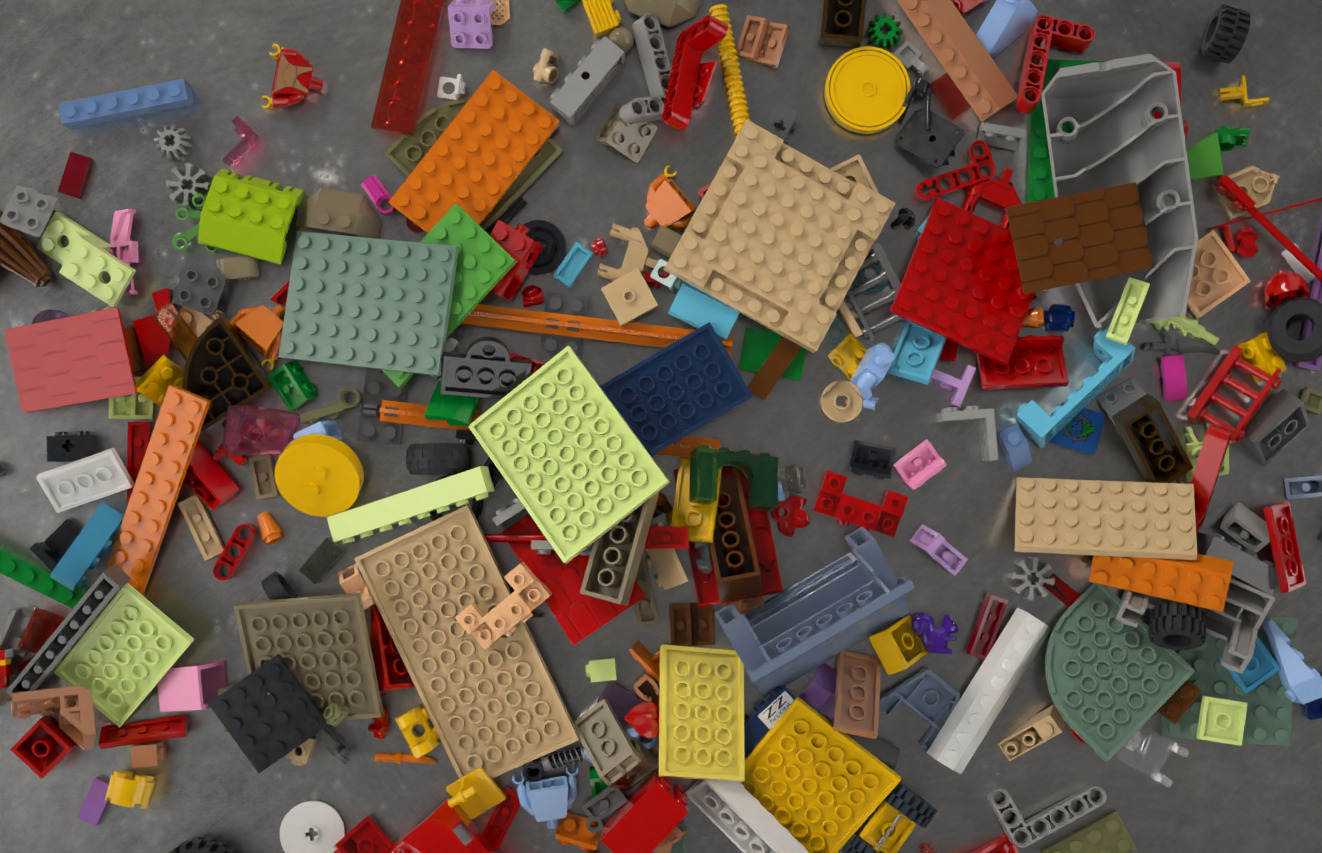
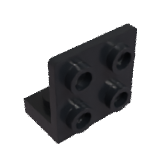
[30,519,82,571]

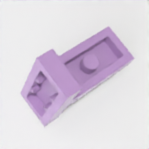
[929,365,976,408]
[909,524,968,576]

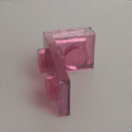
[222,115,260,167]

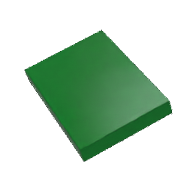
[738,327,806,381]

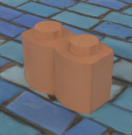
[634,673,660,706]

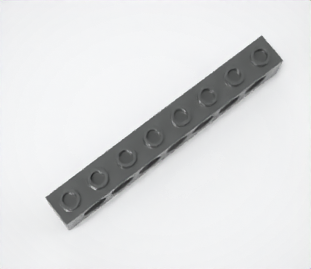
[6,564,131,697]

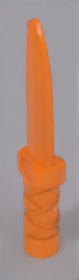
[375,752,436,764]

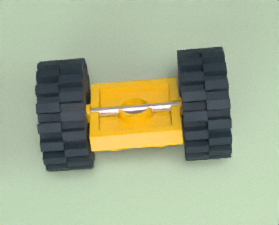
[842,782,937,853]

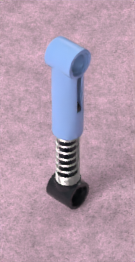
[522,728,658,782]

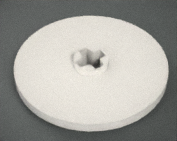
[280,800,345,853]

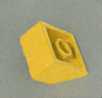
[868,614,928,675]

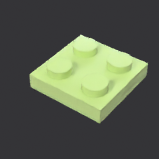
[1196,695,1248,746]

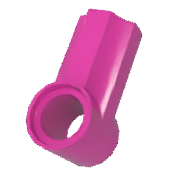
[361,174,398,217]

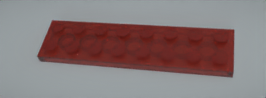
[371,0,446,137]

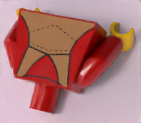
[261,44,323,110]

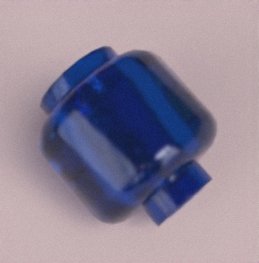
[1044,304,1075,332]

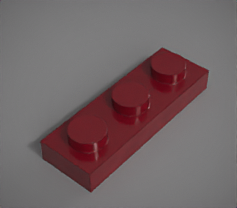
[966,593,1009,660]

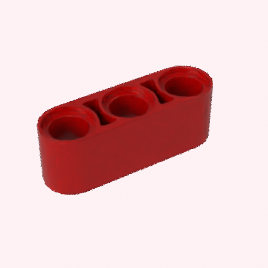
[213,523,258,581]

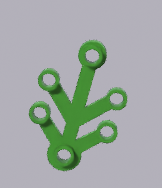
[172,193,218,252]

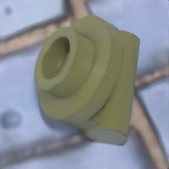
[324,703,350,727]

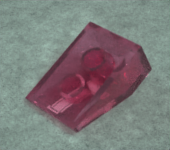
[222,405,299,456]

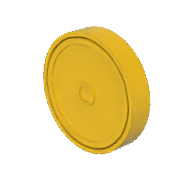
[824,46,911,134]
[275,434,364,517]

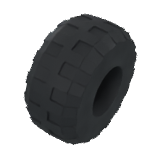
[1267,297,1322,362]
[406,443,471,475]

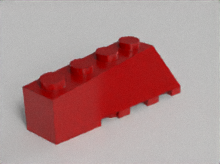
[183,440,239,511]

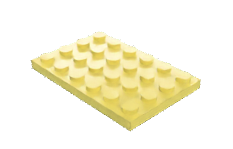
[659,645,745,782]

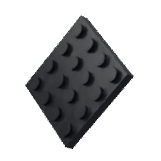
[208,654,329,773]

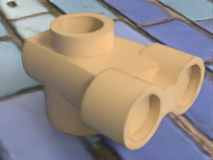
[533,48,561,84]

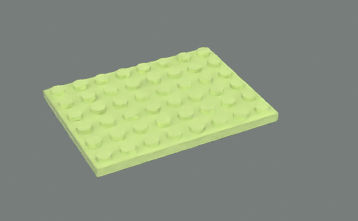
[468,346,670,564]

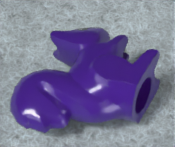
[911,612,959,654]

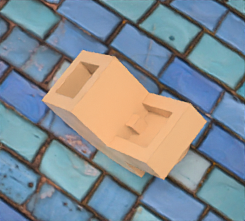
[338,563,374,610]

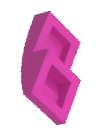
[1161,354,1187,401]

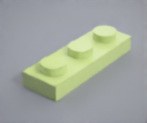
[1106,277,1150,345]

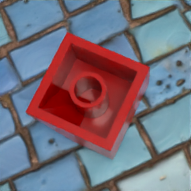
[10,715,77,779]

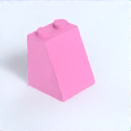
[157,660,227,712]

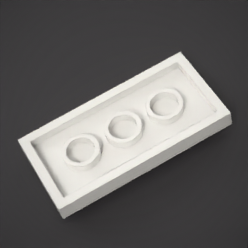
[36,448,135,513]

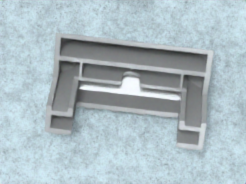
[1116,578,1276,674]

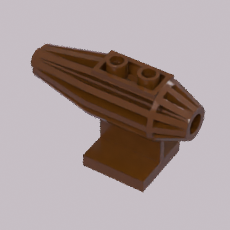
[0,210,52,287]

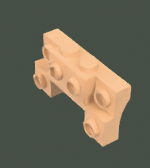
[455,562,552,650]

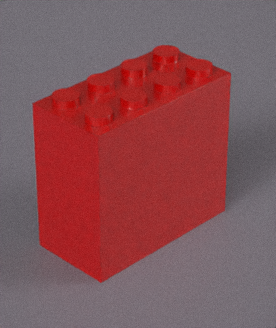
[601,769,689,853]

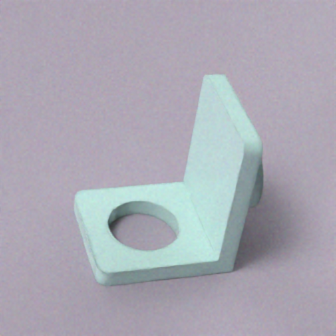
[650,259,683,294]

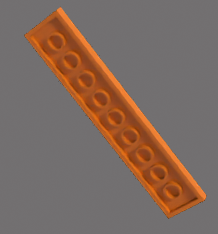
[106,384,211,596]

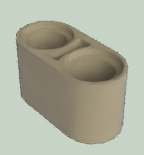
[217,256,260,282]

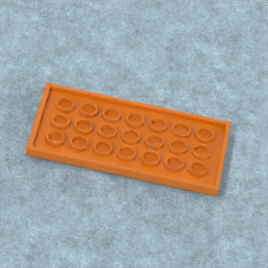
[388,70,560,233]

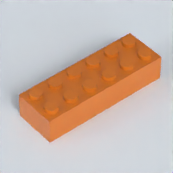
[1089,554,1234,612]

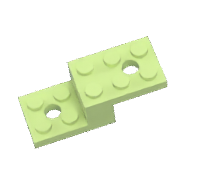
[36,212,136,307]

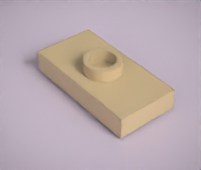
[839,300,863,338]

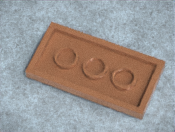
[833,650,881,739]

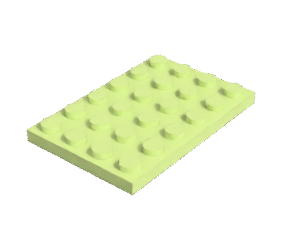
[54,583,195,727]

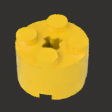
[105,769,155,809]

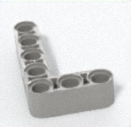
[620,13,671,124]
[987,785,1107,848]

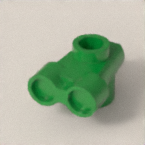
[1215,125,1250,152]

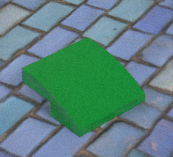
[424,381,480,426]

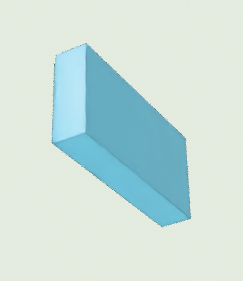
[553,241,594,288]

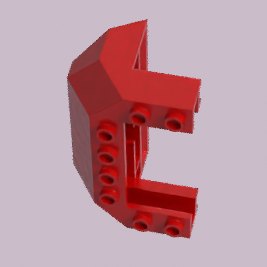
[388,796,499,853]

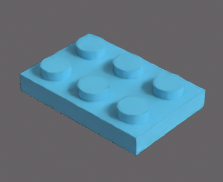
[887,320,947,385]

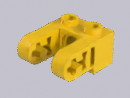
[395,704,440,758]

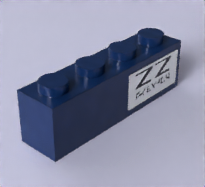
[744,685,796,758]

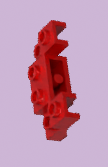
[812,470,909,537]

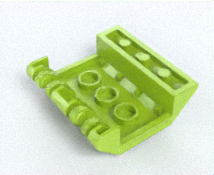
[198,168,305,265]

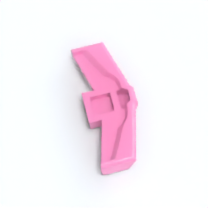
[108,209,139,296]

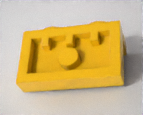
[828,333,867,380]

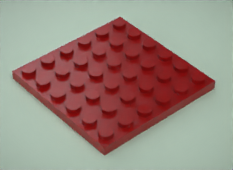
[889,197,1035,365]

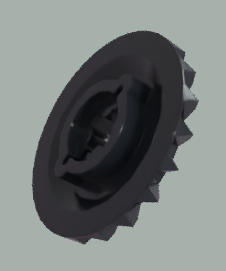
[523,220,566,275]

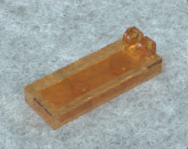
[152,303,198,361]

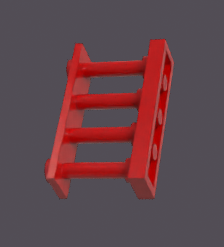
[1187,345,1282,446]

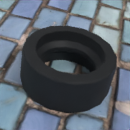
[261,571,298,600]

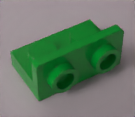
[268,360,318,412]

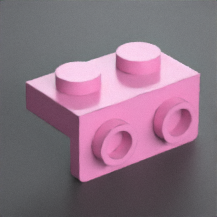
[893,439,947,490]

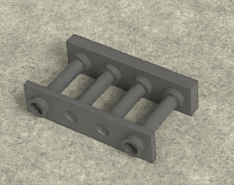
[847,242,912,342]

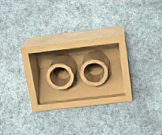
[644,521,688,590]

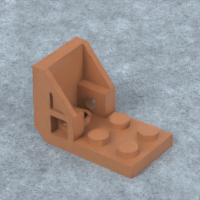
[11,686,96,750]

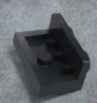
[849,440,896,480]

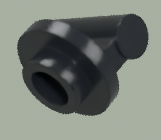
[891,207,915,229]

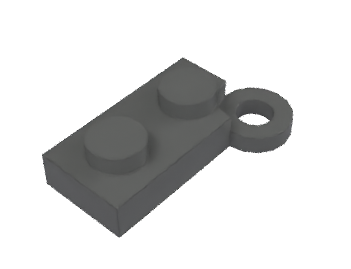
[581,786,629,833]

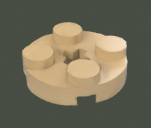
[820,380,863,423]

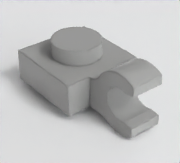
[893,40,929,78]

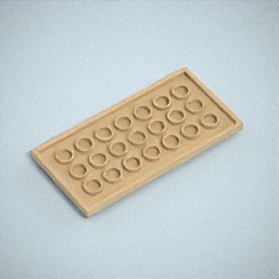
[1014,477,1197,560]

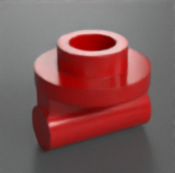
[521,285,545,307]

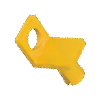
[1219,75,1270,108]

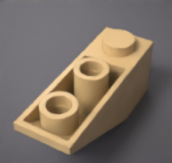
[997,705,1066,761]

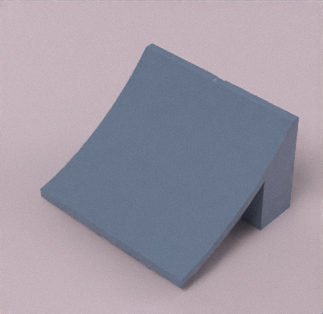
[714,527,915,698]

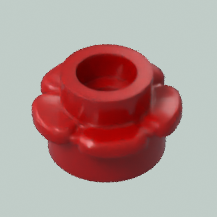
[591,237,608,257]

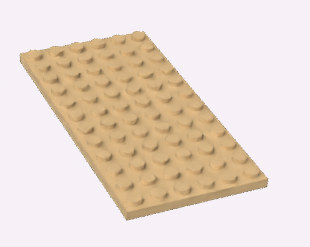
[354,504,579,779]

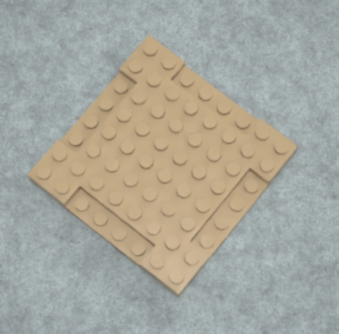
[664,119,896,353]

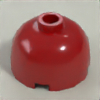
[1264,270,1310,308]

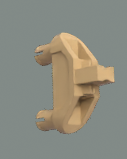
[597,223,661,281]

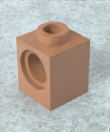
[130,741,166,768]

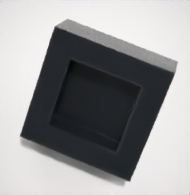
[456,430,479,445]

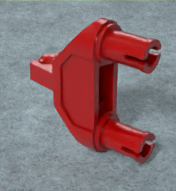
[962,168,1022,231]

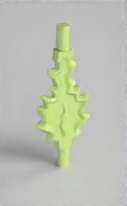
[1145,316,1219,345]

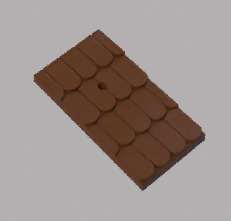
[1006,182,1154,294]

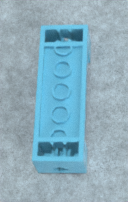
[1017,325,1135,448]

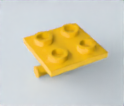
[446,766,506,820]

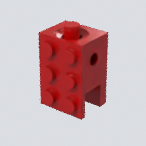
[490,220,543,301]

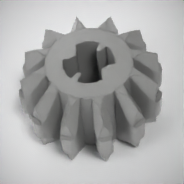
[153,124,191,161]

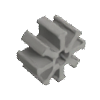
[166,163,211,209]
[1008,556,1055,600]

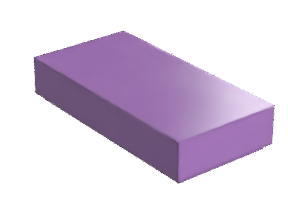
[77,777,110,826]

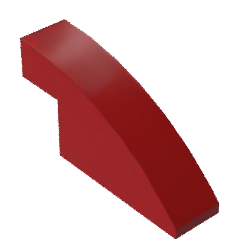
[133,288,178,370]

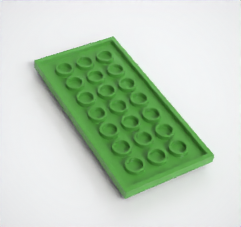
[381,203,517,388]

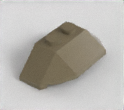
[623,0,702,27]
[295,188,382,239]

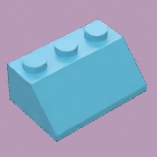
[668,281,740,341]

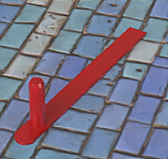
[1208,198,1322,253]

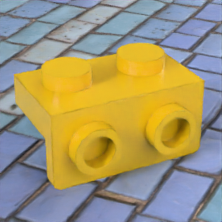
[1238,332,1287,383]

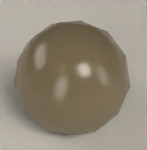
[608,27,635,53]

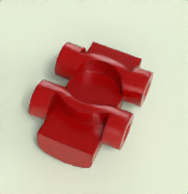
[1234,227,1259,258]
[368,708,389,739]

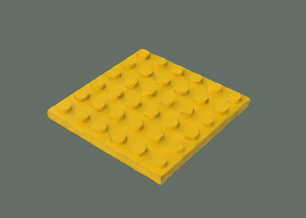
[740,696,901,853]

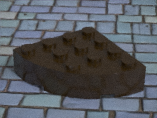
[182,313,272,433]

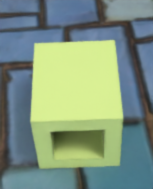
[585,656,617,682]

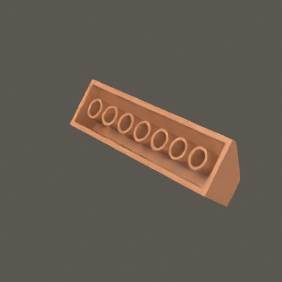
[897,0,1018,122]

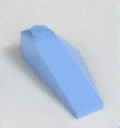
[976,0,1038,59]

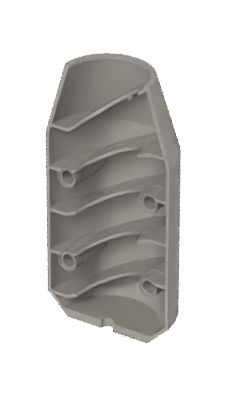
[1041,53,1198,328]

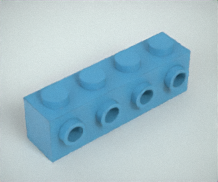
[50,502,124,591]

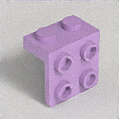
[448,0,496,49]

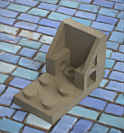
[573,699,659,790]

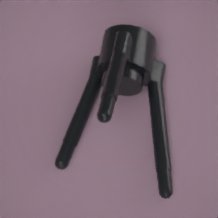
[898,78,933,130]

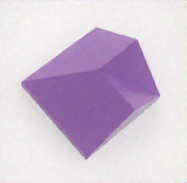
[799,663,837,720]

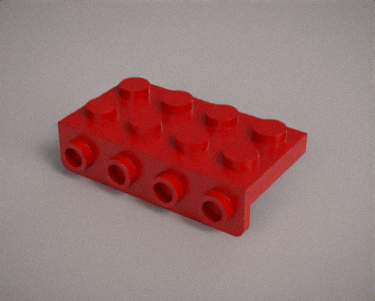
[976,334,1069,390]

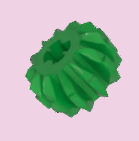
[866,13,903,50]

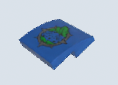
[1051,402,1106,455]

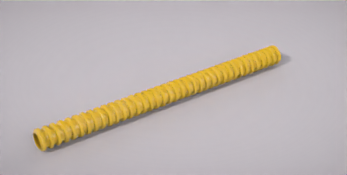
[709,4,751,138]

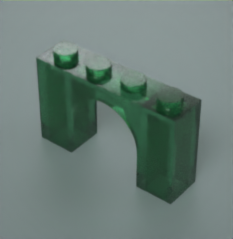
[689,445,778,512]

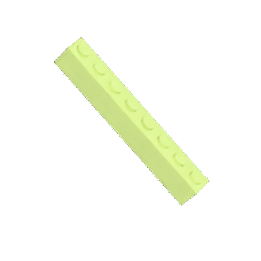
[327,466,495,545]

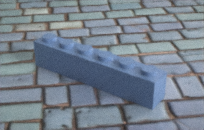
[58,79,194,130]

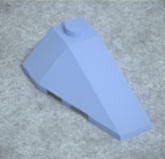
[1262,618,1322,704]

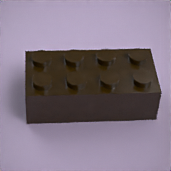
[818,0,867,48]
[1111,393,1193,483]

